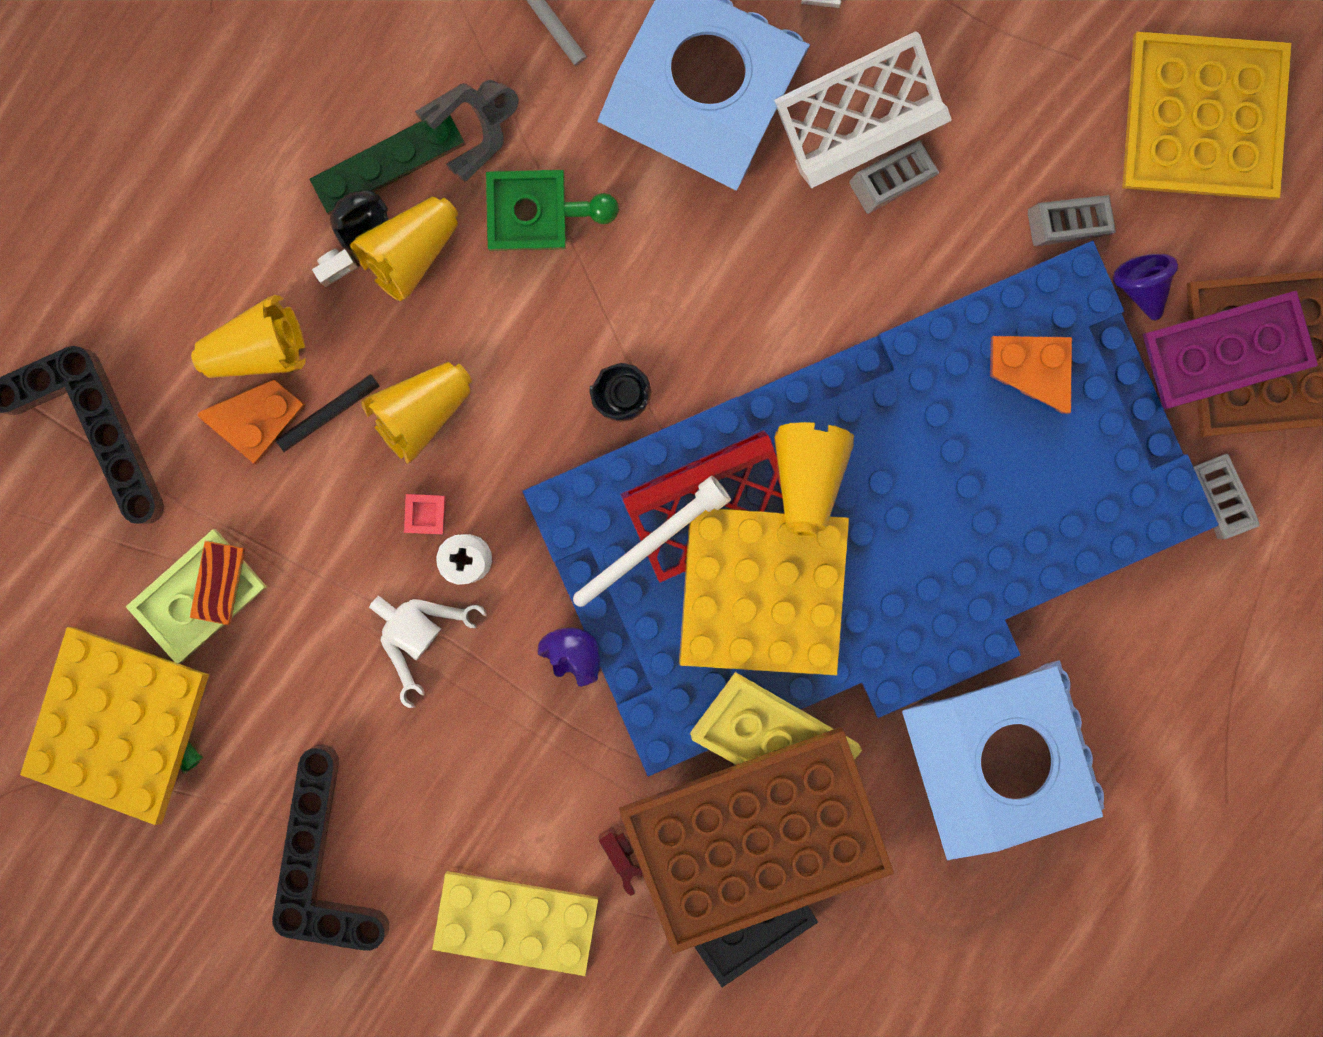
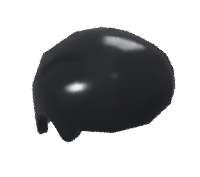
[330,189,389,251]
[589,362,652,422]

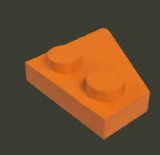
[990,336,1072,414]
[197,380,306,464]

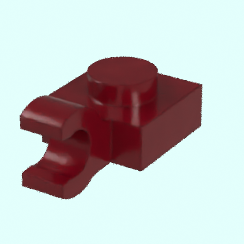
[598,827,644,896]

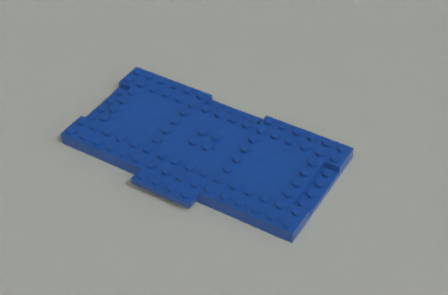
[523,240,1219,777]

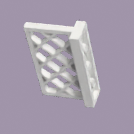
[774,31,952,188]

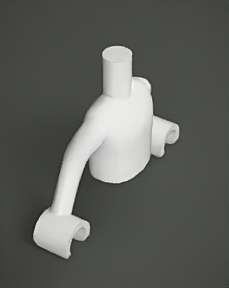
[369,595,487,708]

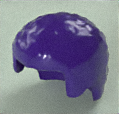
[537,627,600,686]

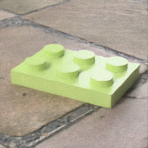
[126,529,267,664]

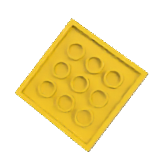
[1122,32,1291,200]
[679,508,849,675]
[20,627,209,825]

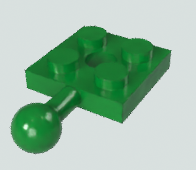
[486,170,619,251]

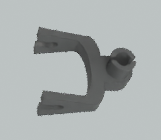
[415,80,519,182]

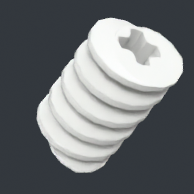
[436,534,492,585]

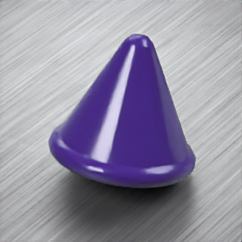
[1113,254,1178,321]

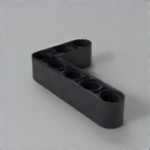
[0,346,164,524]
[272,744,389,951]

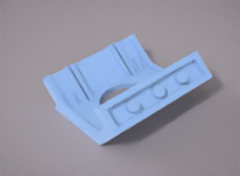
[597,0,810,191]
[902,660,1105,860]

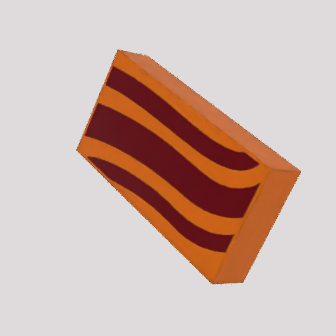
[190,541,246,625]

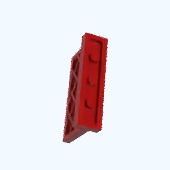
[620,430,783,583]

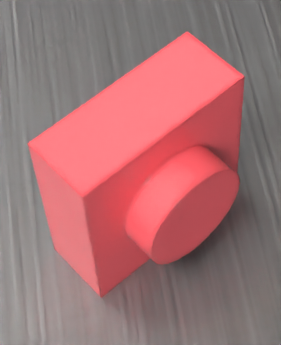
[404,494,446,535]

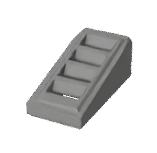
[849,140,939,214]
[1028,195,1116,246]
[1193,454,1260,539]

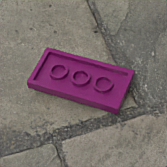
[1143,290,1318,409]

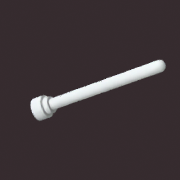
[573,475,731,607]

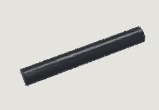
[276,374,380,452]

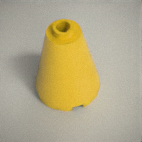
[350,196,458,301]
[191,295,306,378]
[361,362,472,464]
[774,422,854,537]

